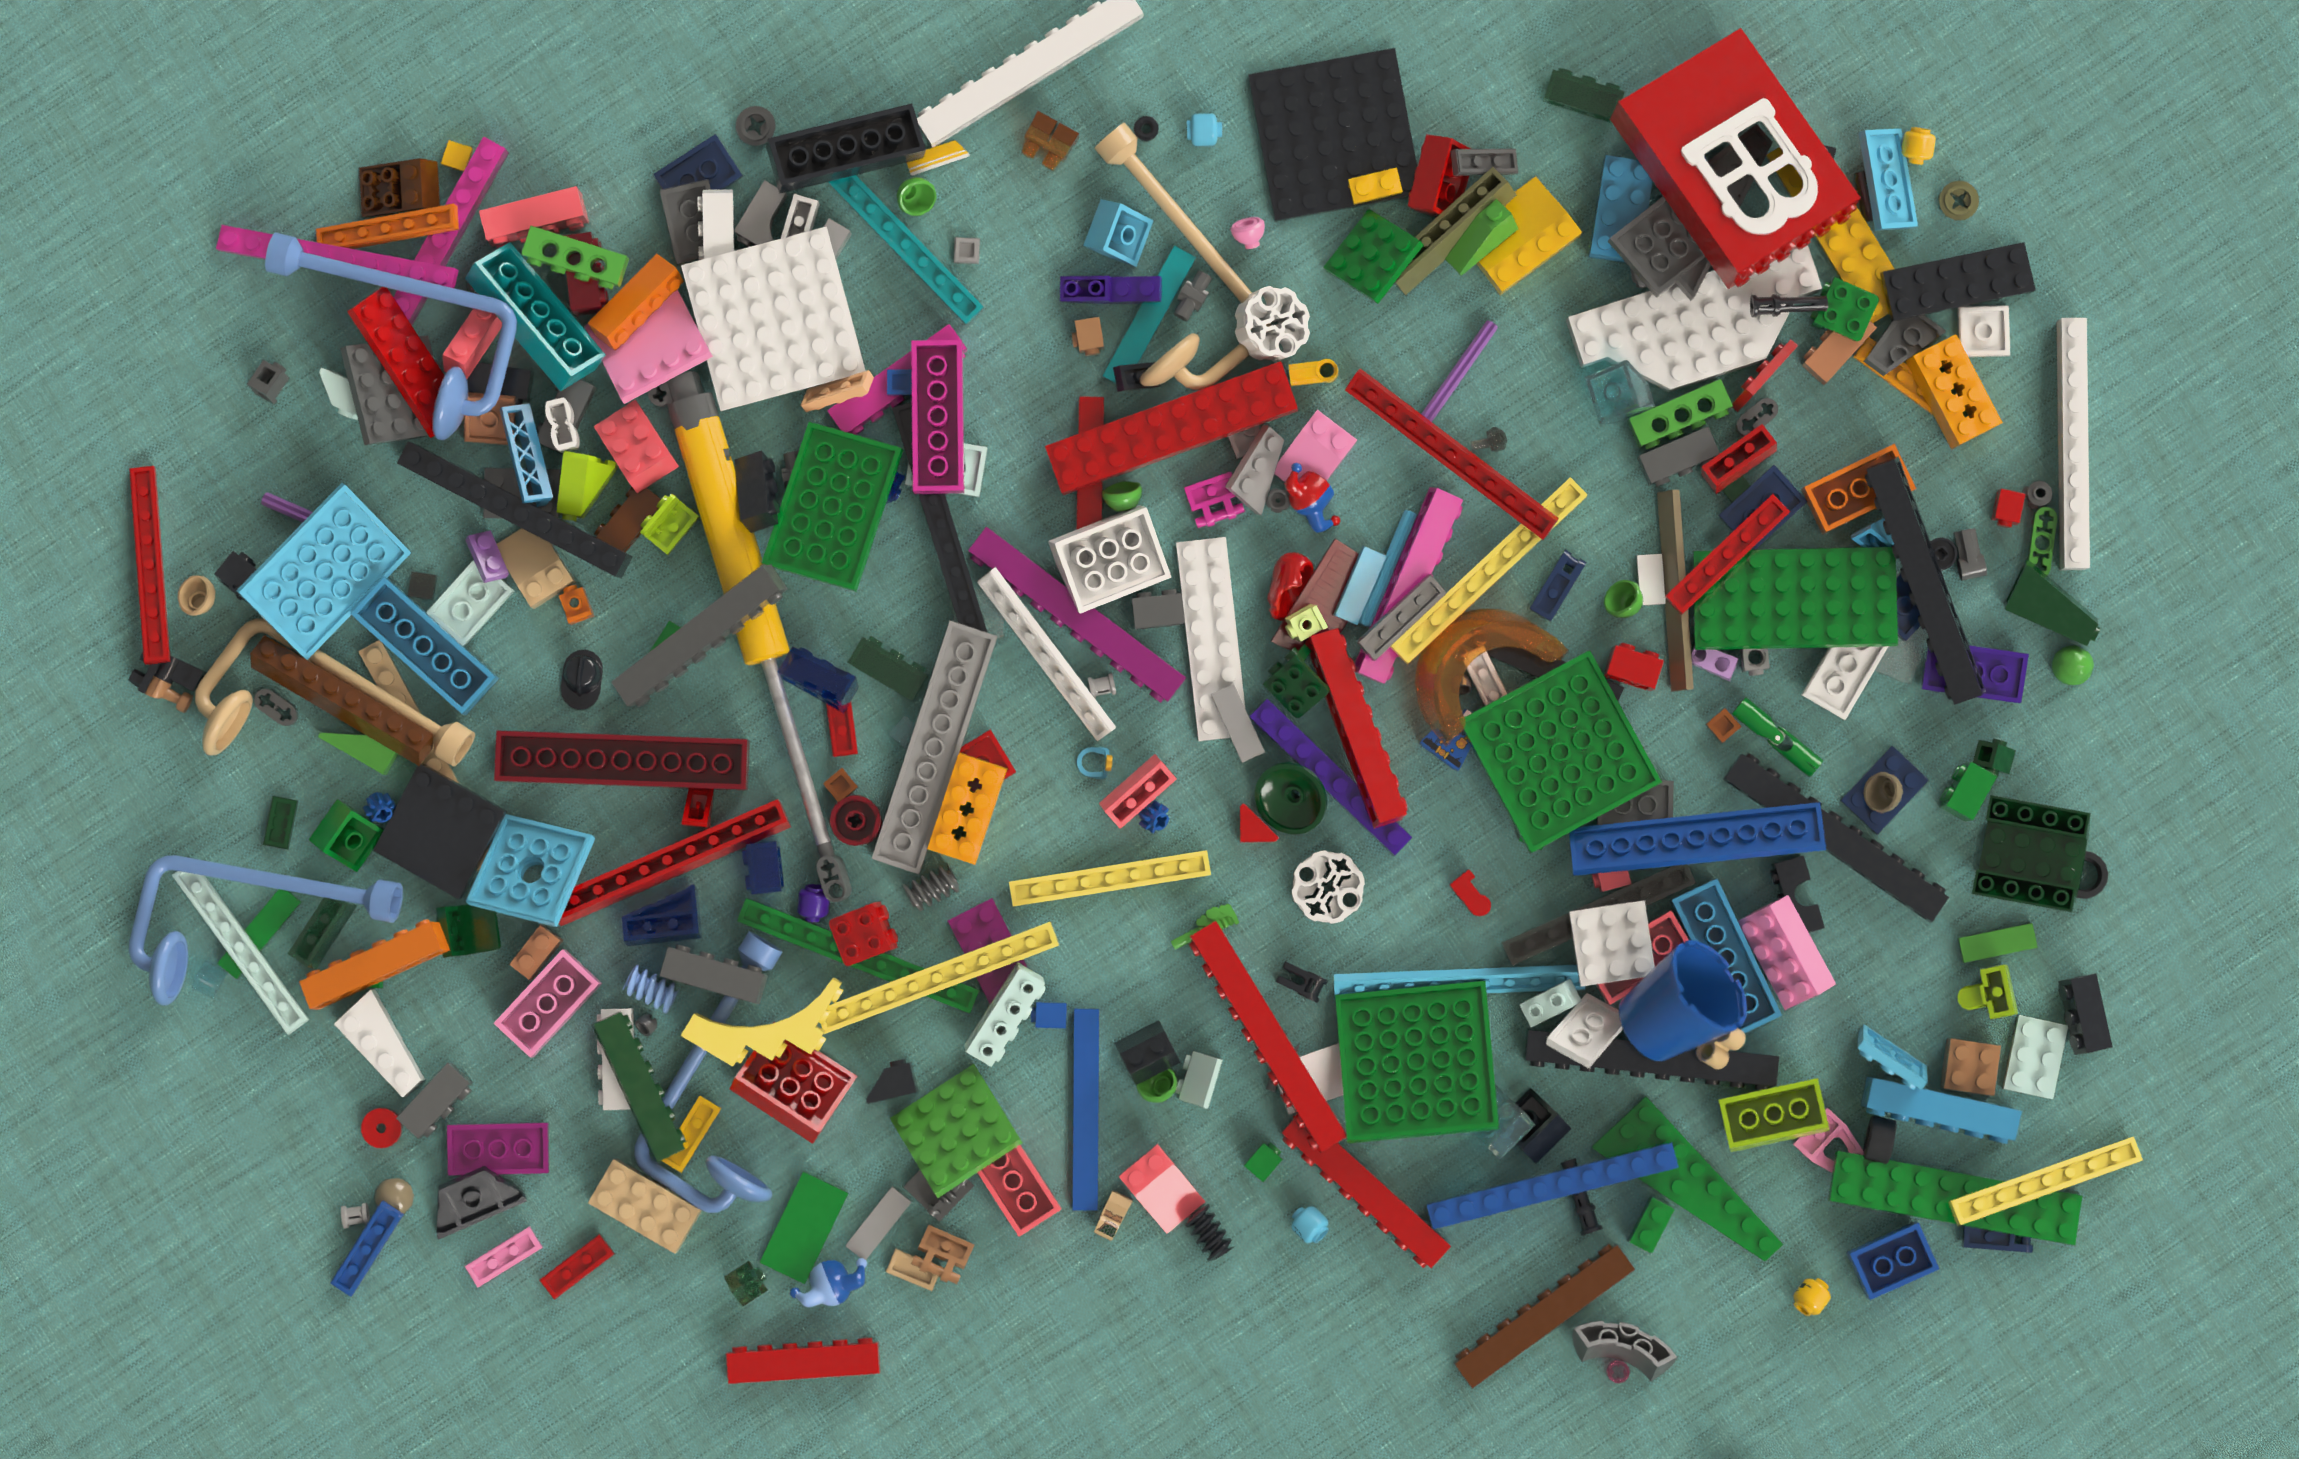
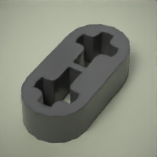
[1735,398,1778,437]
[254,689,299,726]

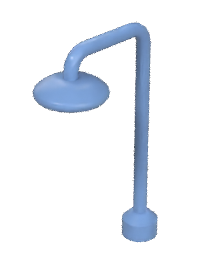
[265,233,517,440]
[129,855,403,1006]
[634,931,783,1213]

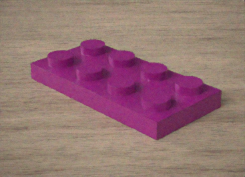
[948,898,1028,1004]
[447,1123,550,1176]

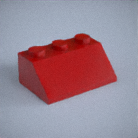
[1408,134,1471,218]

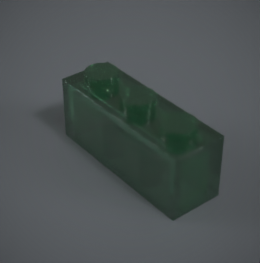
[1543,68,1624,124]
[847,636,928,702]
[288,898,357,969]

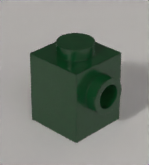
[1973,739,2016,777]

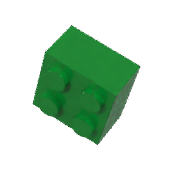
[1939,762,1997,822]

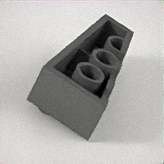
[660,944,768,1005]

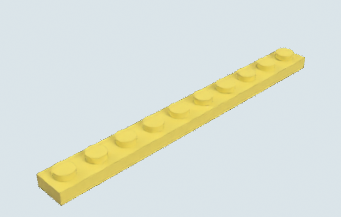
[1390,477,1588,665]
[821,921,1059,1034]

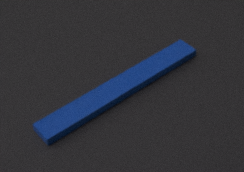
[1073,1009,1099,1211]

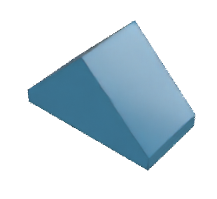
[1851,518,1894,548]

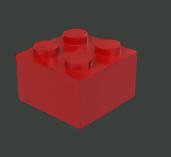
[1603,642,1664,692]

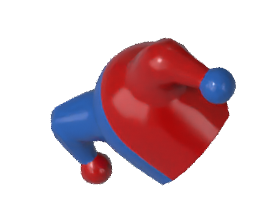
[1285,463,1341,533]

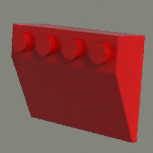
[729,1022,858,1144]

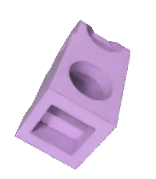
[1691,645,1738,682]

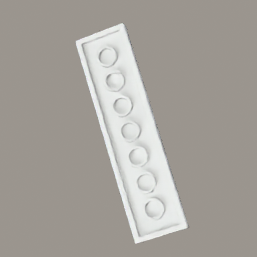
[1176,537,1245,741]

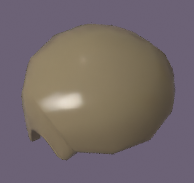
[374,1178,414,1214]

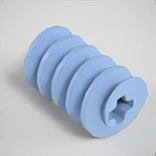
[623,965,679,1013]

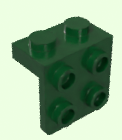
[1263,644,1329,718]
[436,904,501,958]

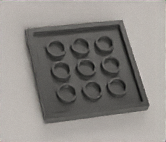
[340,335,434,446]

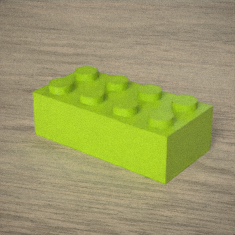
[1719,1078,1830,1152]

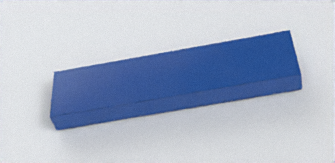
[330,1201,404,1297]

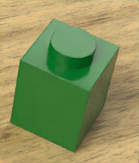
[1244,1142,1283,1182]

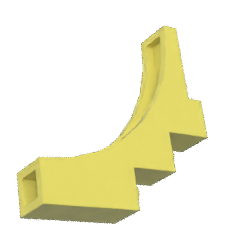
[681,978,843,1067]

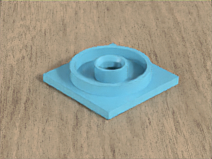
[466,814,595,927]

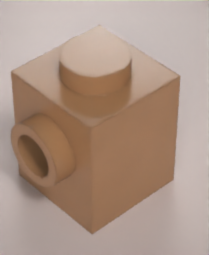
[1072,317,1104,356]

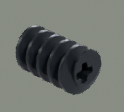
[1185,1204,1235,1262]

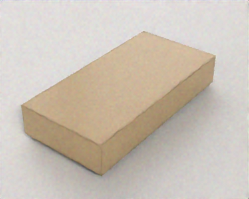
[886,1248,938,1291]

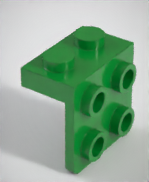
[1810,277,1879,342]

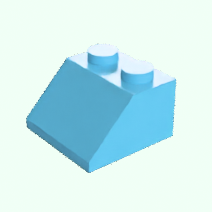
[1083,199,1153,267]

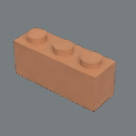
[1802,321,1877,385]

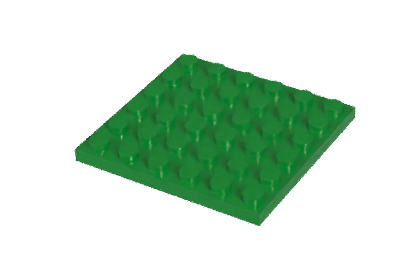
[1458,650,1662,854]
[1335,981,1499,1143]

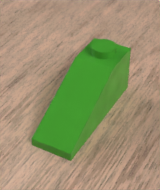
[1445,199,1518,276]
[318,733,398,775]

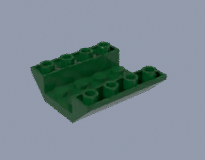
[1972,795,2091,913]

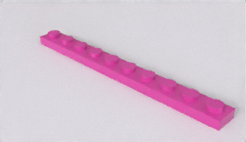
[216,225,459,288]

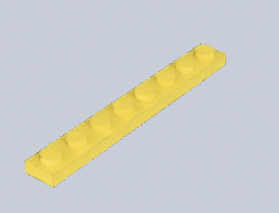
[1009,850,1211,907]
[1948,1137,2143,1226]

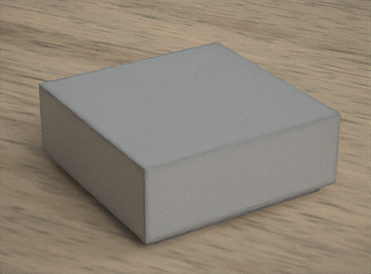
[954,237,980,264]

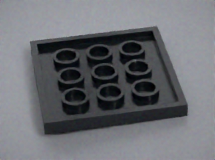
[373,763,507,899]

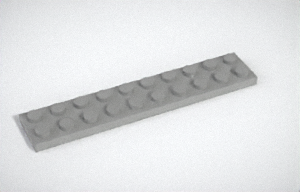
[872,620,998,874]

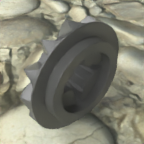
[736,106,776,146]

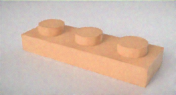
[801,370,874,412]

